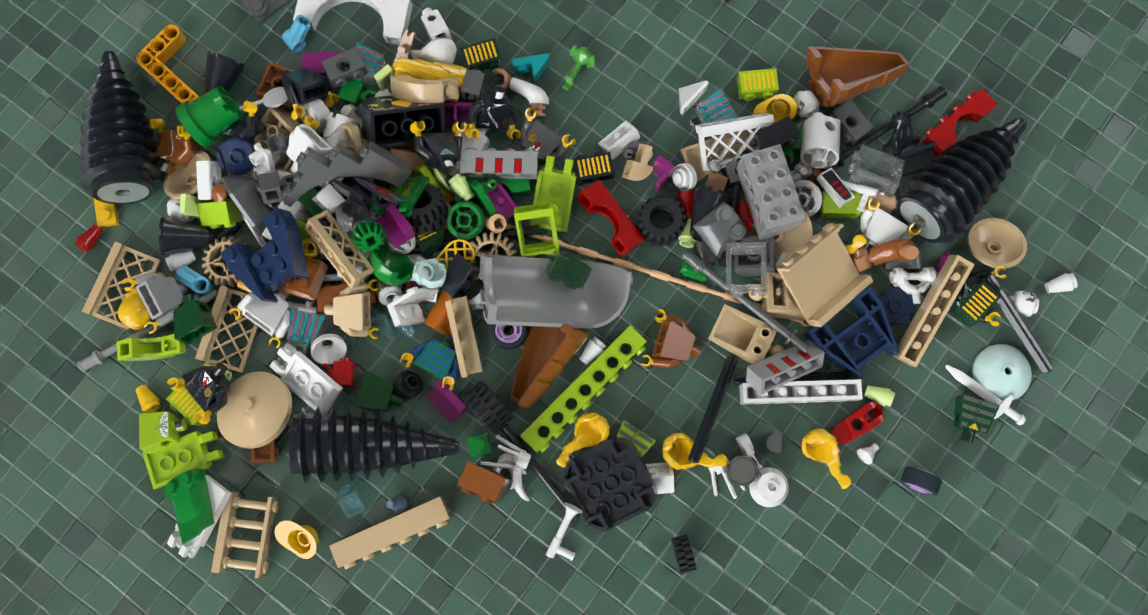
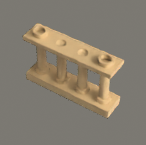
[211,491,279,578]

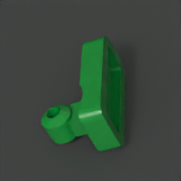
[470,177,497,217]

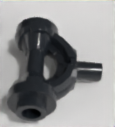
[882,111,920,158]

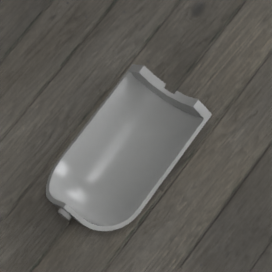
[480,254,633,328]

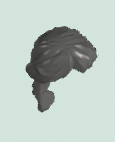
[335,177,374,232]

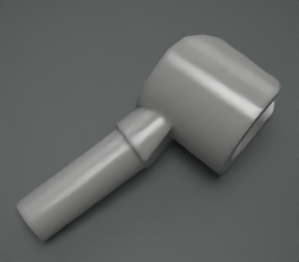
[707,158,734,172]

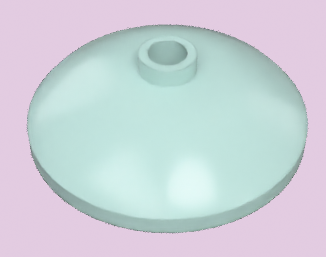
[972,344,1032,400]

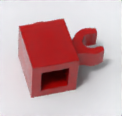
[321,358,357,387]

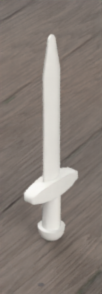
[945,365,1026,425]

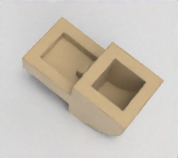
[622,144,654,181]

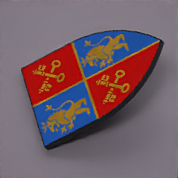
[354,177,402,209]

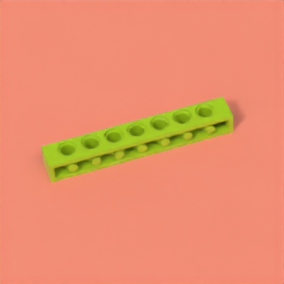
[520,325,647,453]

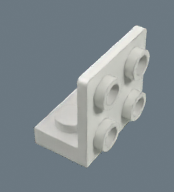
[387,287,439,327]

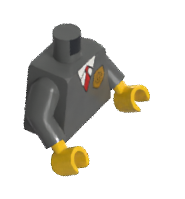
[520,107,576,165]

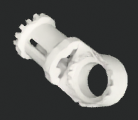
[735,433,763,470]

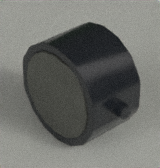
[726,454,761,486]

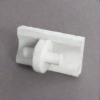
[249,142,281,178]

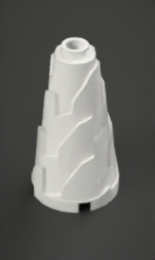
[317,112,363,188]

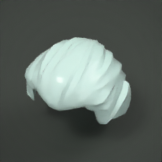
[412,258,447,289]

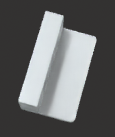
[645,462,674,494]

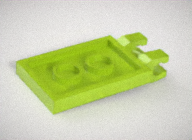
[530,155,577,233]
[142,431,225,489]

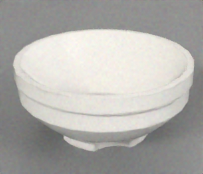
[311,334,347,365]

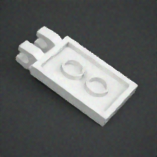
[270,343,343,415]
[167,475,232,558]

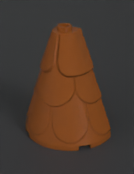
[806,46,909,107]
[510,323,590,410]

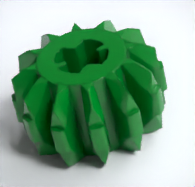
[352,219,386,253]

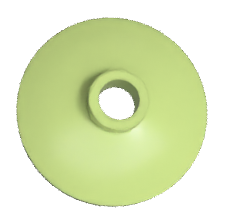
[433,169,453,192]

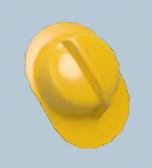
[753,94,797,129]
[274,520,320,559]

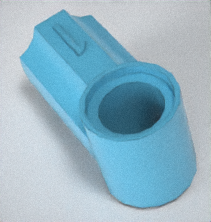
[282,15,311,53]
[175,265,215,296]

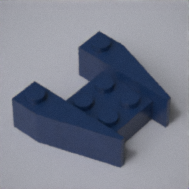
[220,208,309,303]
[803,287,899,380]

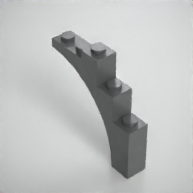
[283,141,411,207]

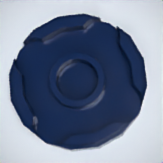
[216,137,255,175]
[878,287,915,325]

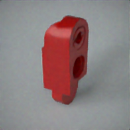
[830,402,885,445]

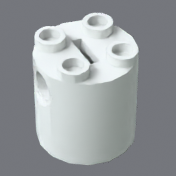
[800,112,841,169]

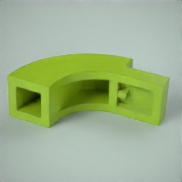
[116,334,186,361]

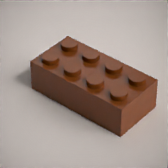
[457,461,511,504]

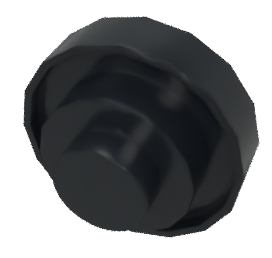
[394,370,423,399]

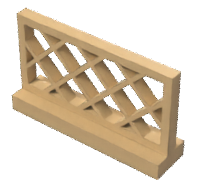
[82,242,161,330]
[195,285,259,373]

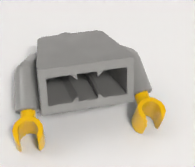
[122,272,187,334]

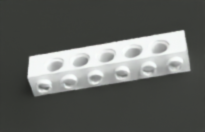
[739,379,863,405]

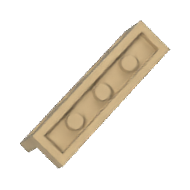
[305,210,374,289]
[445,296,483,378]

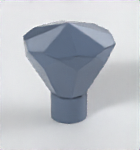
[386,495,408,514]

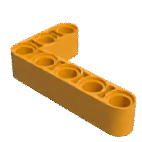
[136,24,199,104]

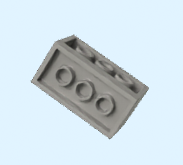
[736,144,805,240]

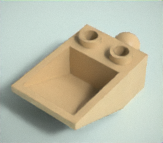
[748,272,805,320]
[708,304,785,364]

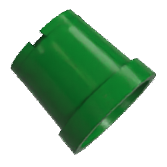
[176,86,242,148]

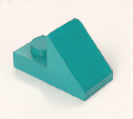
[512,53,550,83]

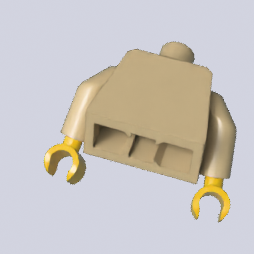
[324,279,380,339]

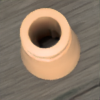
[484,214,507,233]

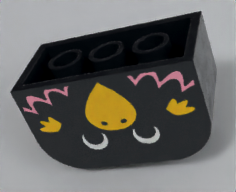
[361,95,445,148]

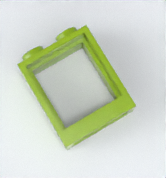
[514,202,560,257]

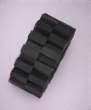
[671,534,697,574]

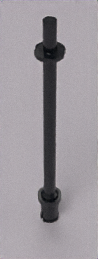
[821,86,947,172]

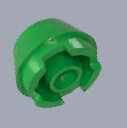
[446,201,484,240]

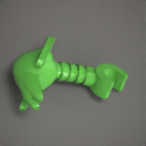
[562,45,595,91]

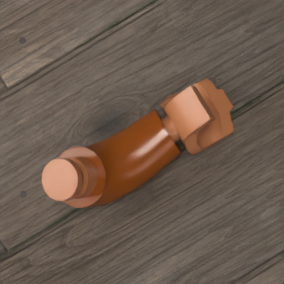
[850,238,919,272]

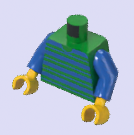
[400,334,460,391]

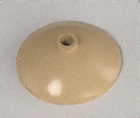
[164,151,212,199]
[967,218,1027,268]

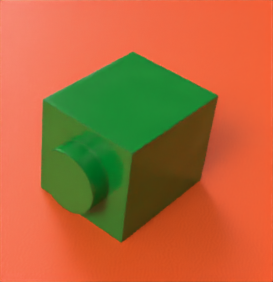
[467,434,493,458]

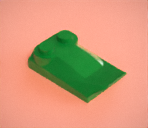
[165,468,215,545]

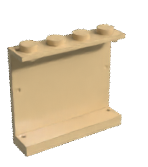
[777,223,873,327]

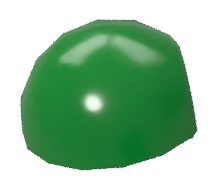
[369,244,414,286]

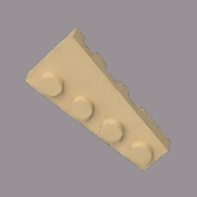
[680,129,755,182]

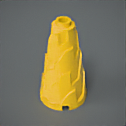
[392,57,468,103]

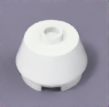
[298,99,330,135]
[794,180,822,217]
[749,467,789,507]

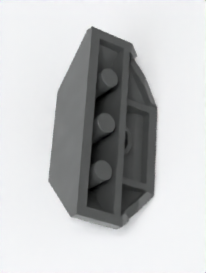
[220,174,277,243]

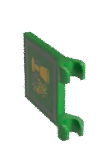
[373,176,430,218]

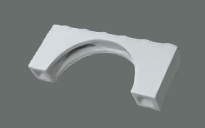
[293,0,413,45]

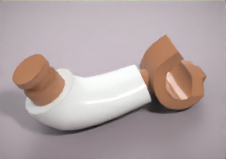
[492,68,549,117]

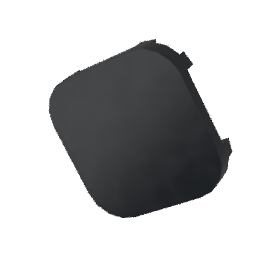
[563,437,657,532]

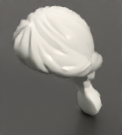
[399,38,457,65]

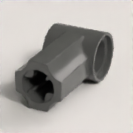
[882,250,923,272]

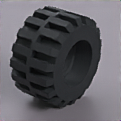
[397,184,448,235]
[637,194,686,246]
[462,381,513,433]

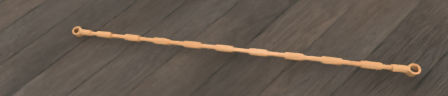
[446,202,809,327]

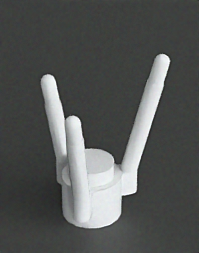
[480,435,531,471]
[708,459,746,499]

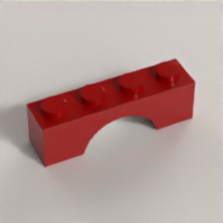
[922,89,998,157]
[577,180,645,257]

